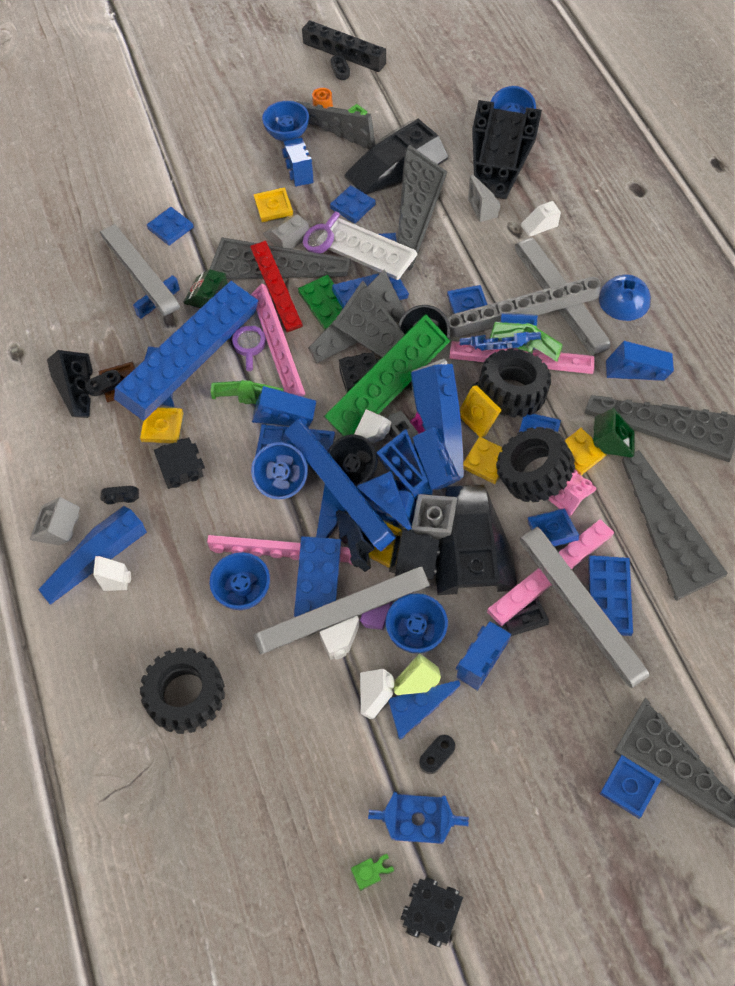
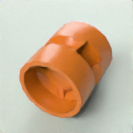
[312,88,333,109]

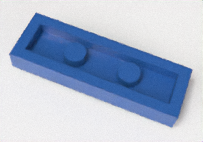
[133,275,180,319]

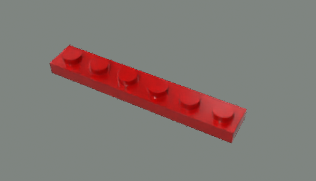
[250,240,303,333]

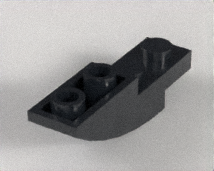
[336,510,374,572]

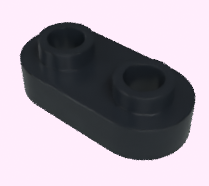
[330,55,350,80]
[85,370,122,397]
[100,486,139,505]
[419,735,455,774]

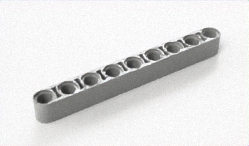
[100,224,180,317]
[515,237,610,356]
[447,277,601,337]
[520,527,649,688]
[253,567,430,655]

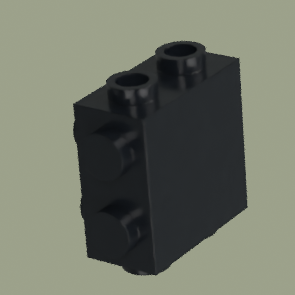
[338,352,379,393]
[154,437,205,489]
[389,529,440,580]
[400,877,463,948]

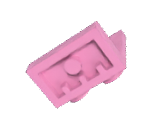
[548,470,597,516]

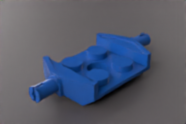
[460,332,541,351]
[368,792,469,844]

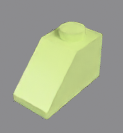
[393,653,441,695]

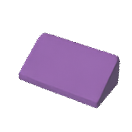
[360,602,393,630]

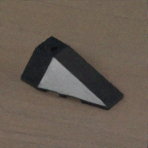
[47,350,93,418]

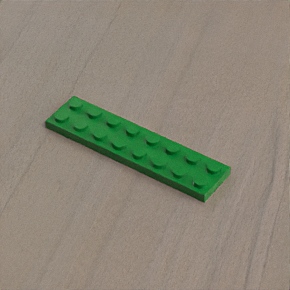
[323,315,450,436]

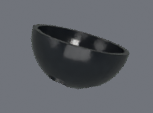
[398,305,450,353]
[328,434,378,489]

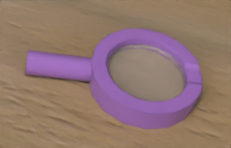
[303,211,340,254]
[232,326,266,371]

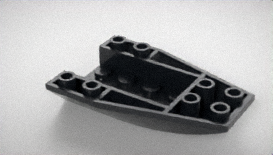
[472,100,542,199]
[344,118,448,195]
[435,484,517,595]

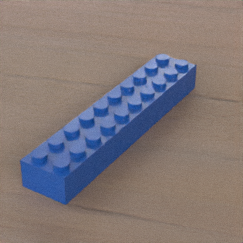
[114,281,259,421]

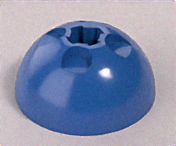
[490,86,536,113]
[262,101,309,141]
[599,274,651,321]
[251,442,308,500]
[209,552,270,610]
[386,594,448,654]

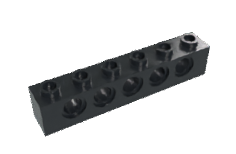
[302,20,386,72]

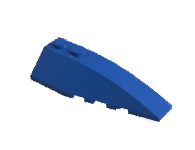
[411,364,464,479]
[38,506,147,605]

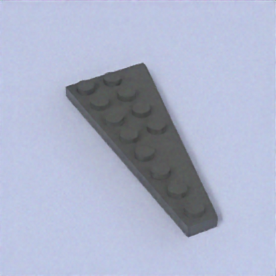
[397,145,447,270]
[210,237,351,279]
[584,395,735,462]
[622,450,728,601]

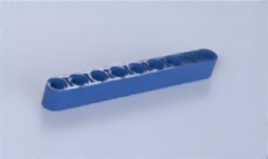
[285,418,396,552]

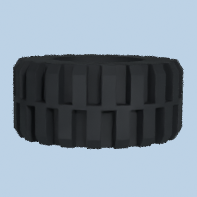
[478,348,551,418]
[496,427,575,502]
[140,648,225,734]

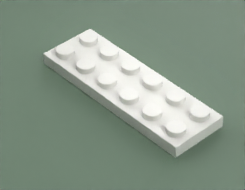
[317,218,417,280]

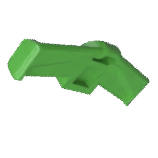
[489,322,563,362]
[211,380,284,404]

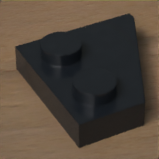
[505,597,549,636]

